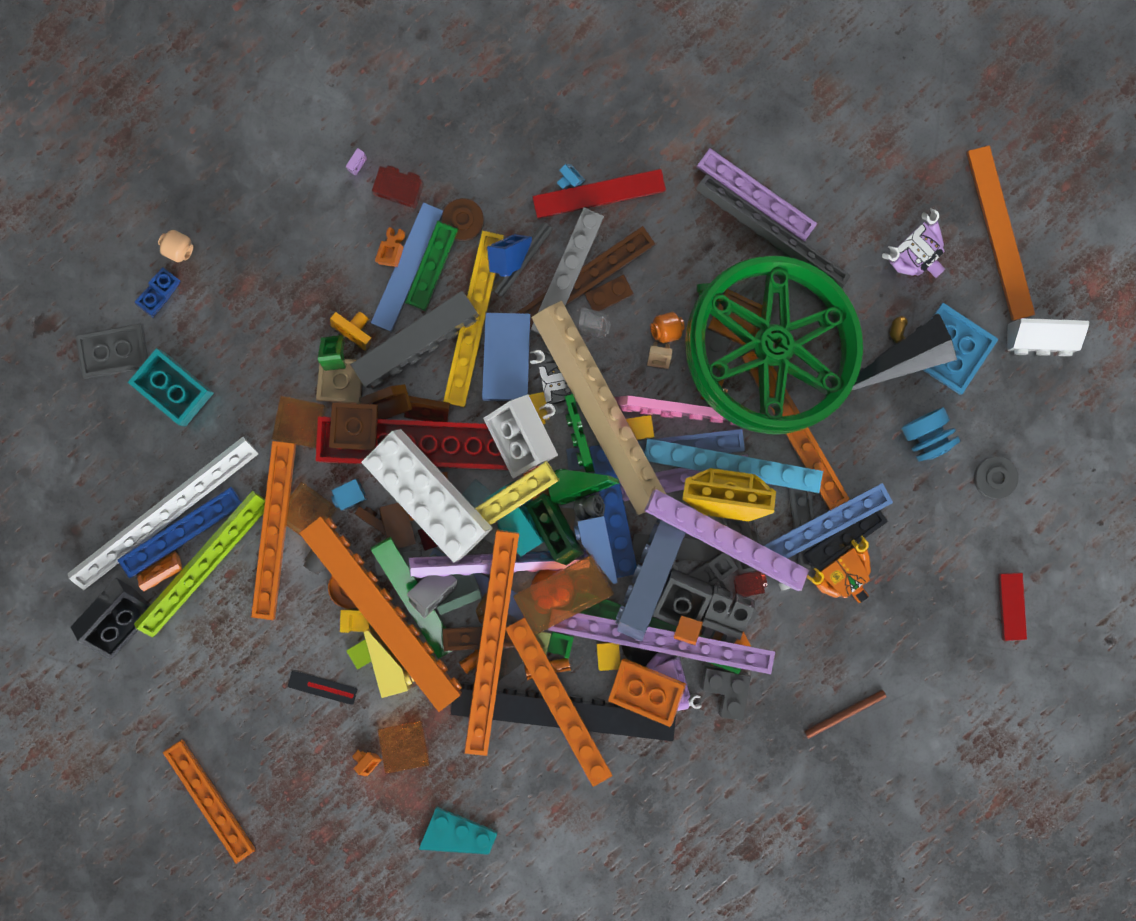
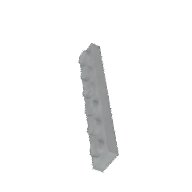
[531,208,604,334]

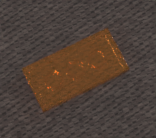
[513,554,614,635]

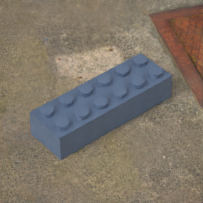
[615,504,695,641]

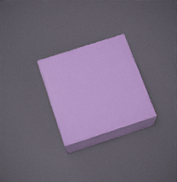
[345,148,367,175]

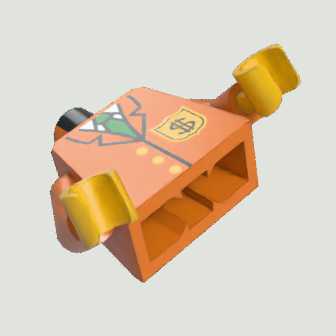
[807,536,871,603]

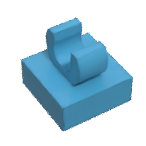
[557,164,585,189]

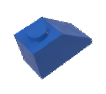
[487,234,532,277]

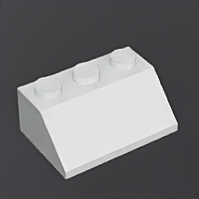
[1007,318,1089,356]
[483,395,558,478]

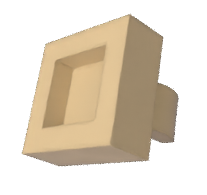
[647,342,673,369]

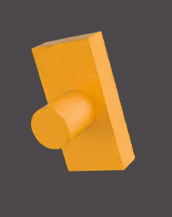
[330,312,371,351]

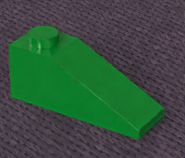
[548,468,619,505]

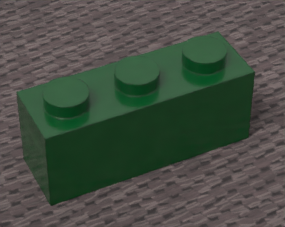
[526,493,584,566]

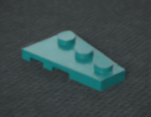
[419,806,498,855]

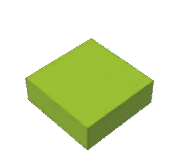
[346,639,371,670]

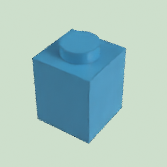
[331,479,368,510]

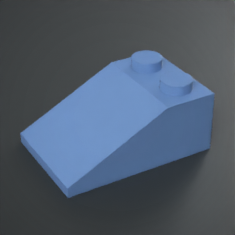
[574,516,618,584]

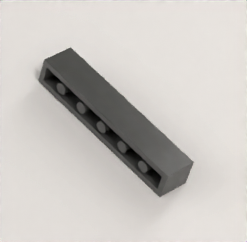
[350,290,479,389]

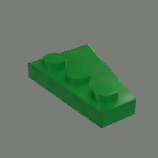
[565,394,594,473]

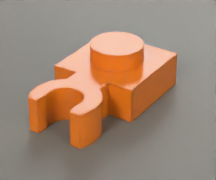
[375,227,405,267]

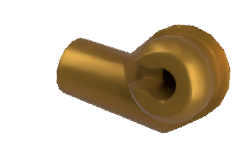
[890,316,908,343]

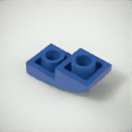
[135,267,180,318]

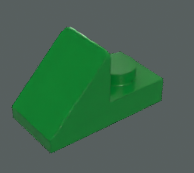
[318,335,346,371]

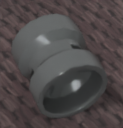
[574,494,605,520]

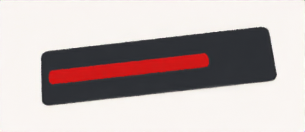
[288,671,357,705]

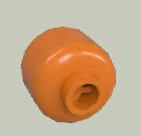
[650,312,685,343]

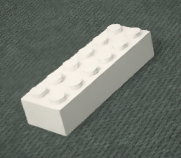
[361,429,493,563]

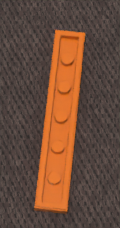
[162,739,256,864]

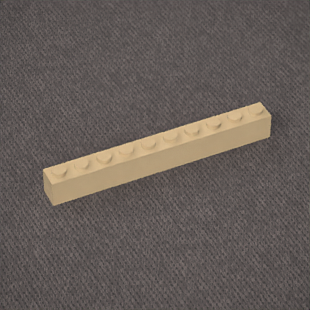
[531,301,666,515]

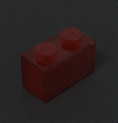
[372,165,424,209]

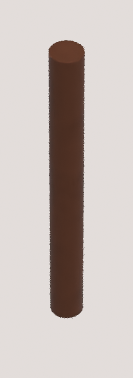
[804,690,887,739]

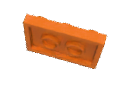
[608,658,686,727]

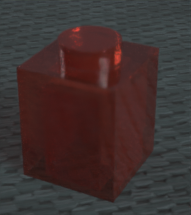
[732,570,768,597]

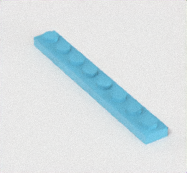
[644,438,823,493]

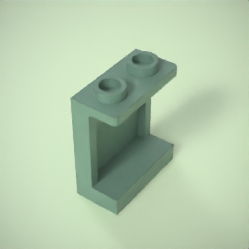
[429,554,483,615]

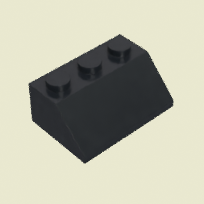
[71,578,151,659]

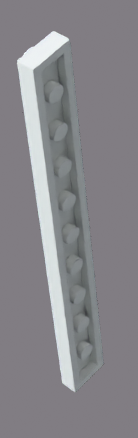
[67,437,258,590]

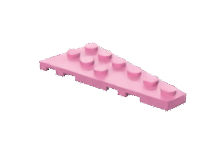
[614,396,738,426]

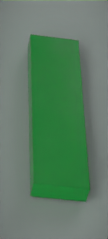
[405,221,459,311]

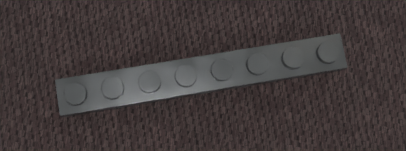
[696,174,851,288]

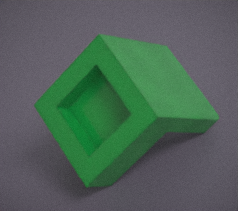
[547,631,574,659]

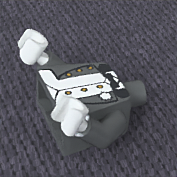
[530,350,577,419]

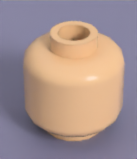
[158,230,193,262]

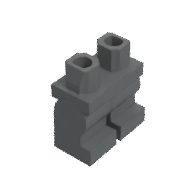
[701,585,755,644]

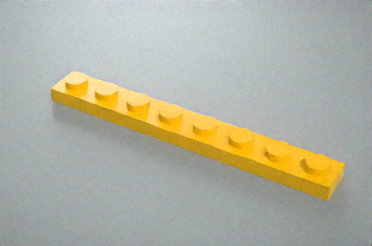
[443,230,504,408]

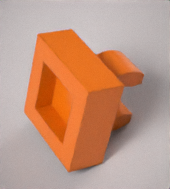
[352,750,382,776]

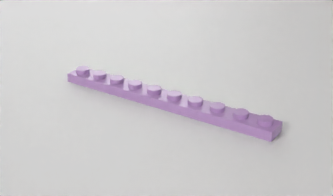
[548,608,775,674]

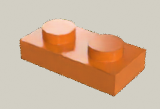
[137,551,183,592]

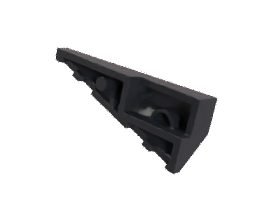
[851,313,957,391]

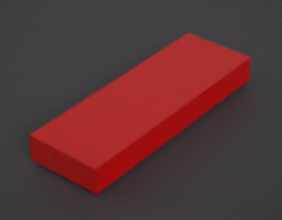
[998,573,1027,641]

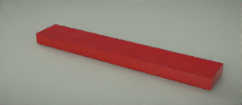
[532,169,666,219]

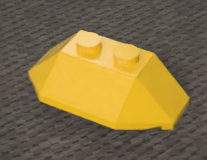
[682,468,776,522]

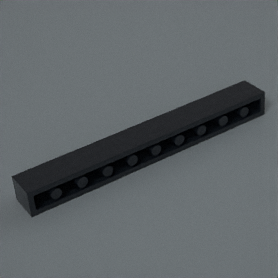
[450,682,676,741]

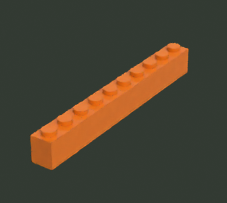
[299,516,462,712]

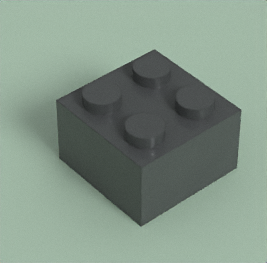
[653,568,713,626]

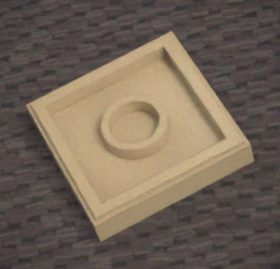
[316,359,363,404]

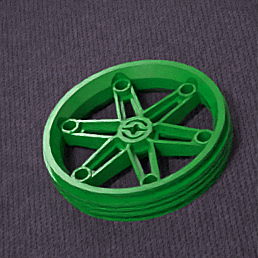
[685,256,863,434]

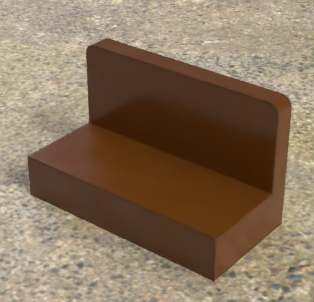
[359,384,412,419]
[379,503,416,549]

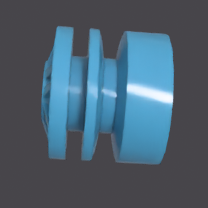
[901,407,961,462]

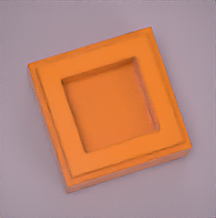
[674,616,703,645]

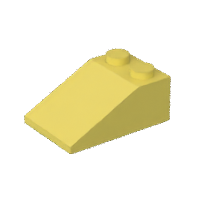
[364,628,414,698]

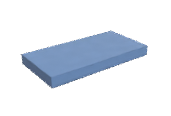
[482,313,530,401]

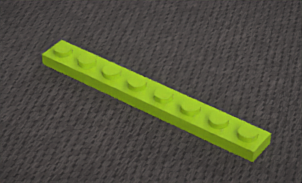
[134,490,265,638]

